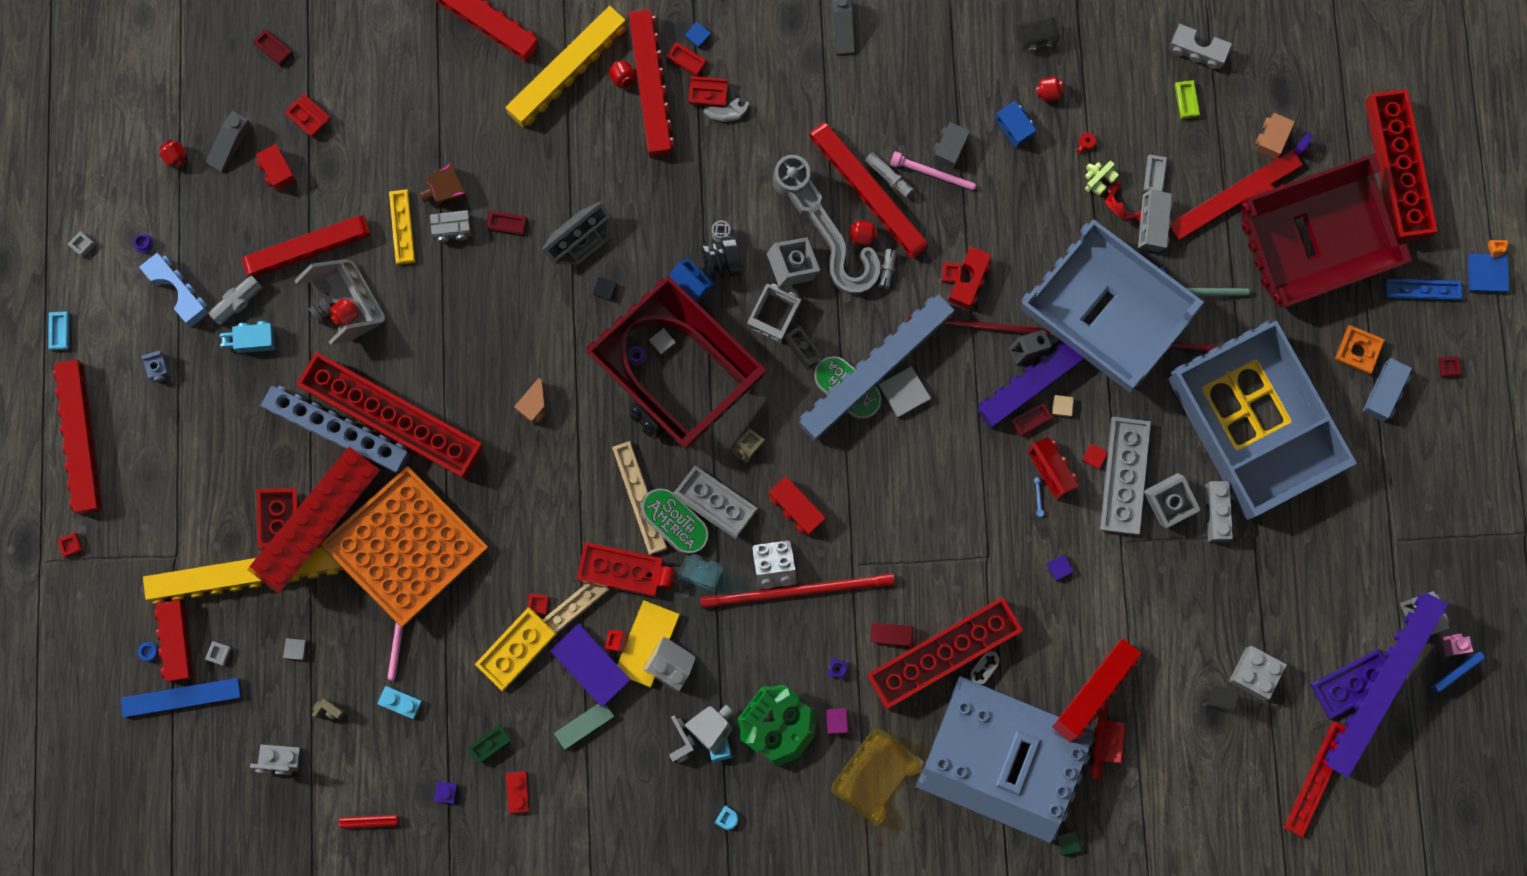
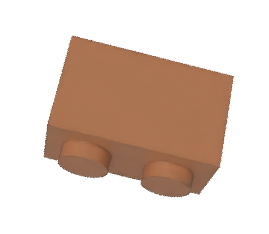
[1255,113,1294,160]

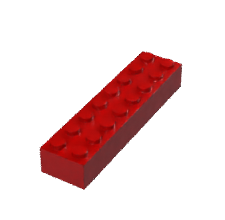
[1365,89,1438,242]
[247,446,380,594]
[866,597,1023,710]

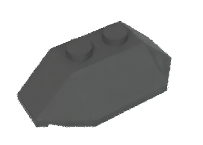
[542,202,612,265]

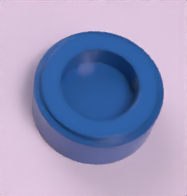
[138,642,159,662]

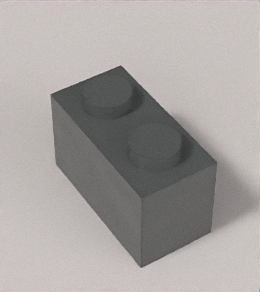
[932,122,970,169]

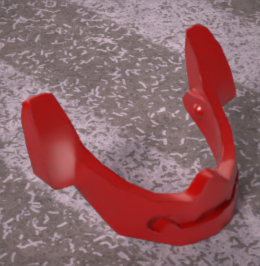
[1105,182,1142,222]

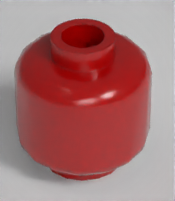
[609,61,636,89]
[1036,77,1064,103]
[159,139,188,168]
[849,220,877,246]
[330,298,359,326]

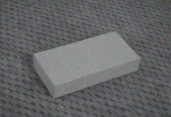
[1143,155,1167,192]

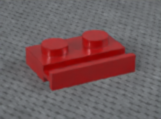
[688,76,728,107]
[284,94,331,138]

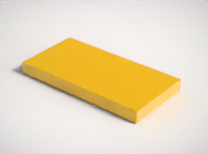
[617,600,680,688]
[475,607,557,692]

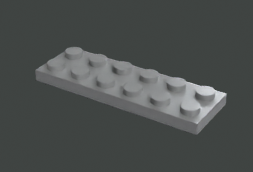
[1100,417,1151,535]

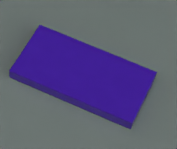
[550,624,632,708]
[1310,649,1385,720]

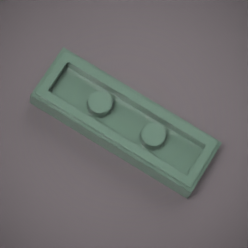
[554,704,614,750]

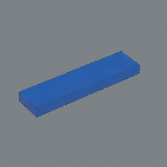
[1384,279,1462,301]

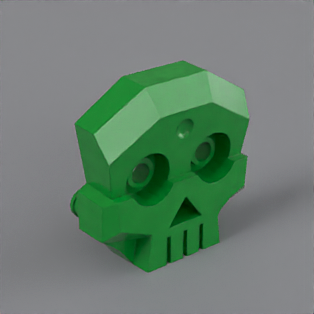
[737,684,817,767]

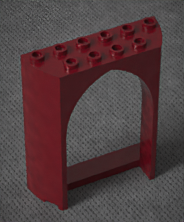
[586,275,766,450]

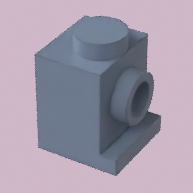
[141,350,171,382]

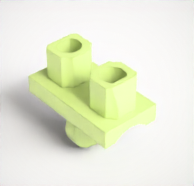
[1085,160,1119,196]

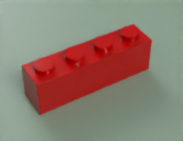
[154,600,194,683]

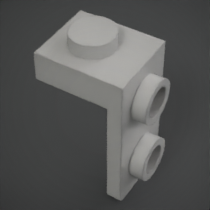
[669,715,695,763]

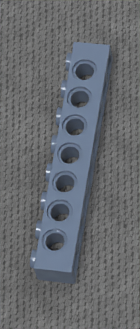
[261,386,410,474]

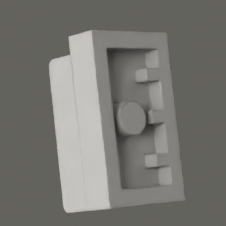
[250,744,301,775]

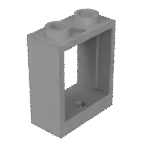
[747,284,801,343]

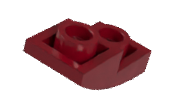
[870,622,914,646]

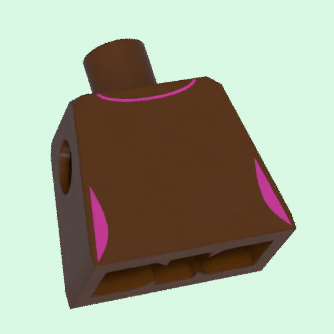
[419,163,468,207]

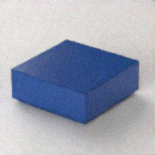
[685,22,711,48]

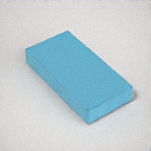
[48,312,70,351]

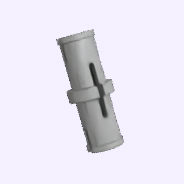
[878,249,898,289]

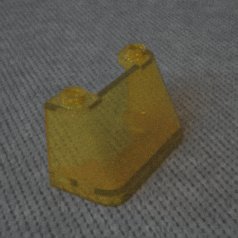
[831,728,924,827]

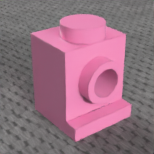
[1442,634,1473,656]

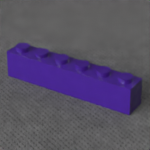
[977,342,1084,429]

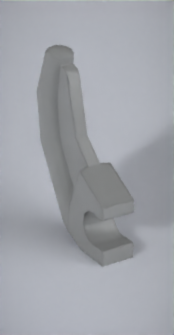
[704,98,749,122]

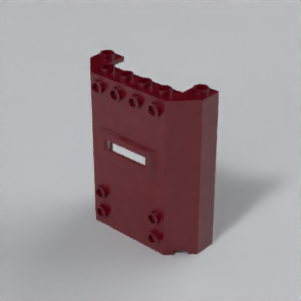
[1242,153,1412,308]

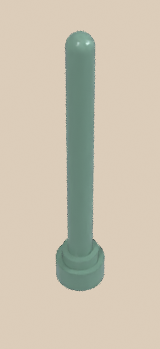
[1186,288,1251,296]

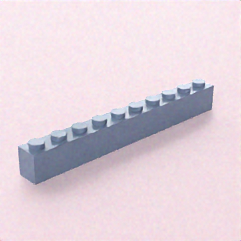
[799,294,954,441]

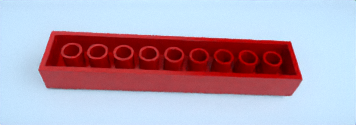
[296,352,485,480]

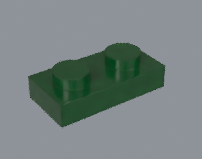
[467,724,512,764]

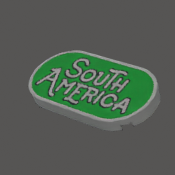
[814,356,881,419]
[642,488,708,554]

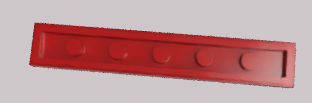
[1284,722,1346,838]

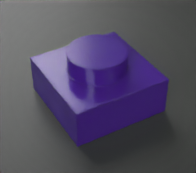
[1293,133,1313,156]
[434,781,458,804]

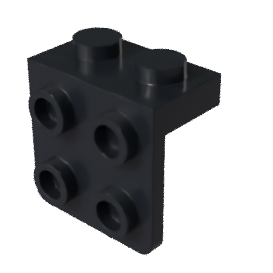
[629,400,666,440]

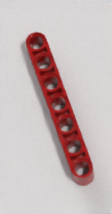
[241,216,371,278]

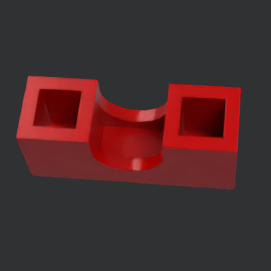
[948,246,992,310]

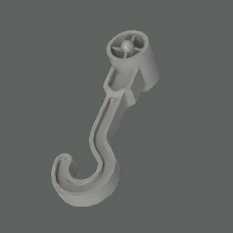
[773,155,880,294]

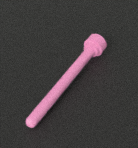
[890,151,977,190]
[388,623,403,681]

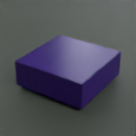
[1046,555,1073,581]

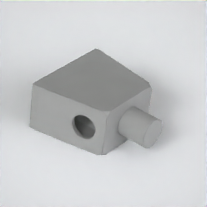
[685,705,734,755]

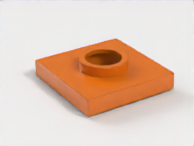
[1334,325,1385,375]

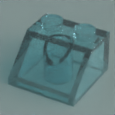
[678,554,724,592]

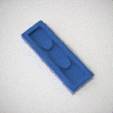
[1428,652,1485,693]

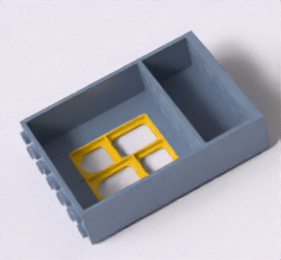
[1167,320,1357,521]

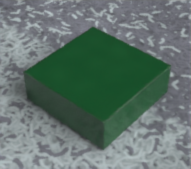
[1056,831,1081,855]

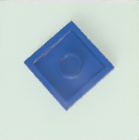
[1467,254,1509,293]

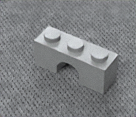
[1168,24,1232,70]
[1205,481,1233,542]

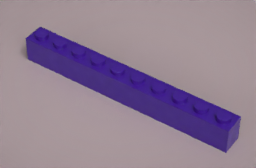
[1324,592,1448,777]

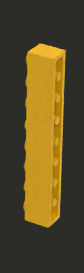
[505,6,627,128]

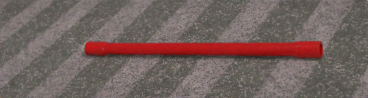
[700,573,894,609]

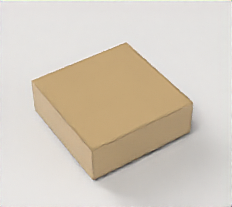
[1052,395,1074,417]

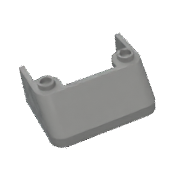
[295,259,385,345]

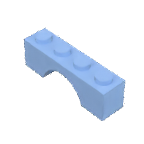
[139,253,208,327]

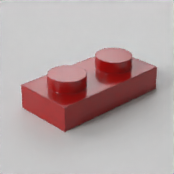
[506,771,530,813]

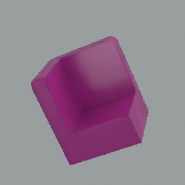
[826,708,848,734]

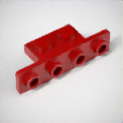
[1091,702,1126,781]

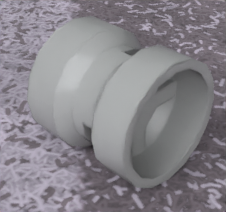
[712,220,731,244]

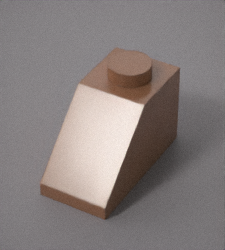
[514,378,546,425]

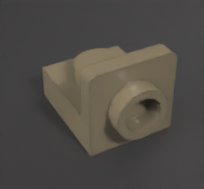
[732,428,765,463]
[312,699,346,720]

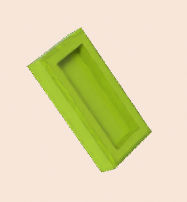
[1175,80,1200,119]

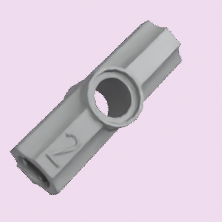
[208,275,263,325]

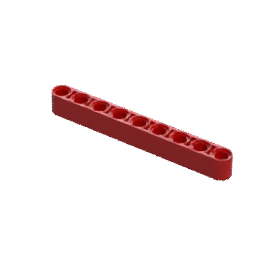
[809,122,929,259]

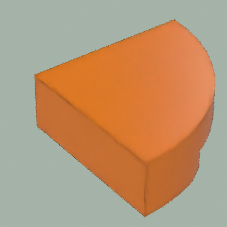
[1488,240,1509,257]

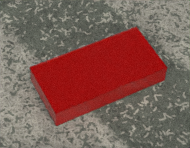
[666,42,707,77]

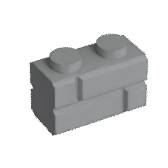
[430,210,472,243]

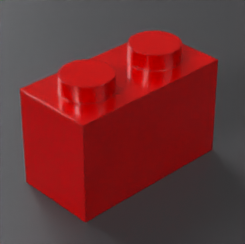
[256,144,297,191]

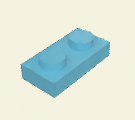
[377,686,422,719]

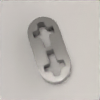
[969,651,999,685]

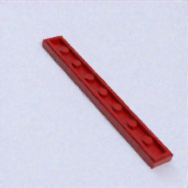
[1169,149,1303,241]

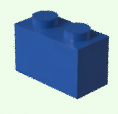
[995,101,1037,148]
[669,258,714,302]

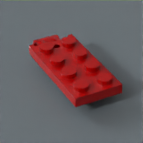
[576,542,676,597]

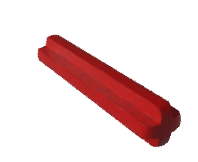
[339,815,399,828]

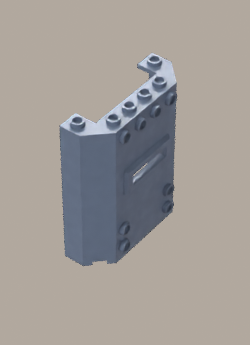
[1021,219,1204,393]
[915,676,1094,843]

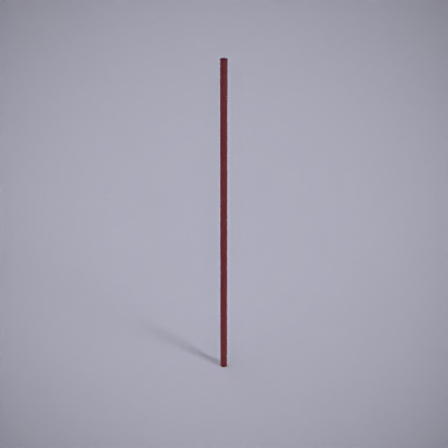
[908,315,1221,353]

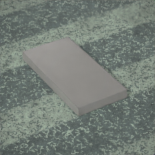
[673,465,758,539]

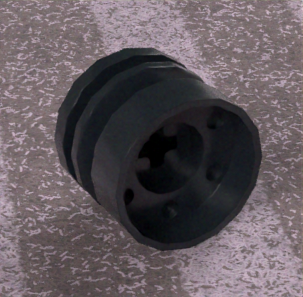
[702,235,743,281]

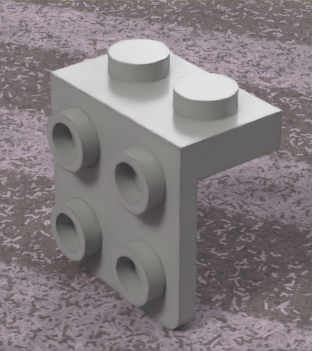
[752,541,797,590]

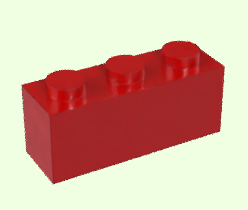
[769,476,826,536]

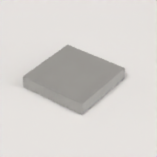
[878,366,931,418]

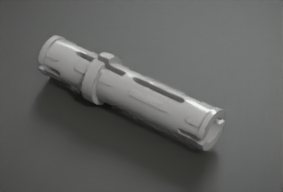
[865,152,914,198]

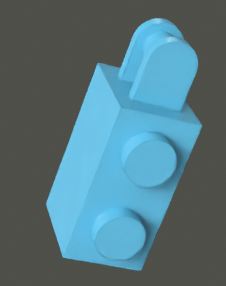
[220,321,276,353]

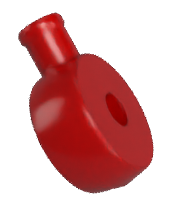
[1076,132,1096,154]

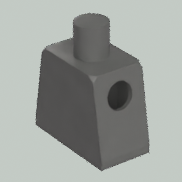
[1009,330,1057,365]

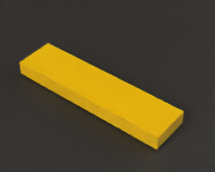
[389,189,416,265]

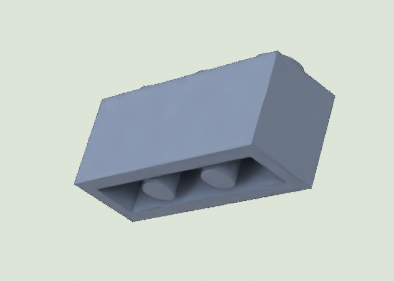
[1362,358,1412,422]

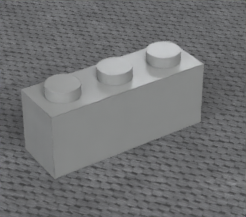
[1138,190,1173,252]

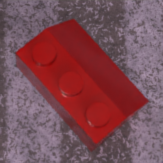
[1027,437,1079,500]

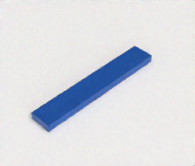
[121,678,242,718]

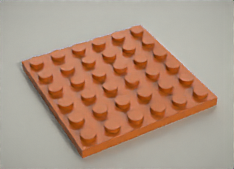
[320,466,488,628]

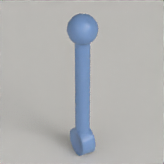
[1034,477,1044,517]

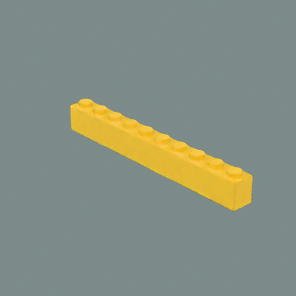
[143,547,344,604]

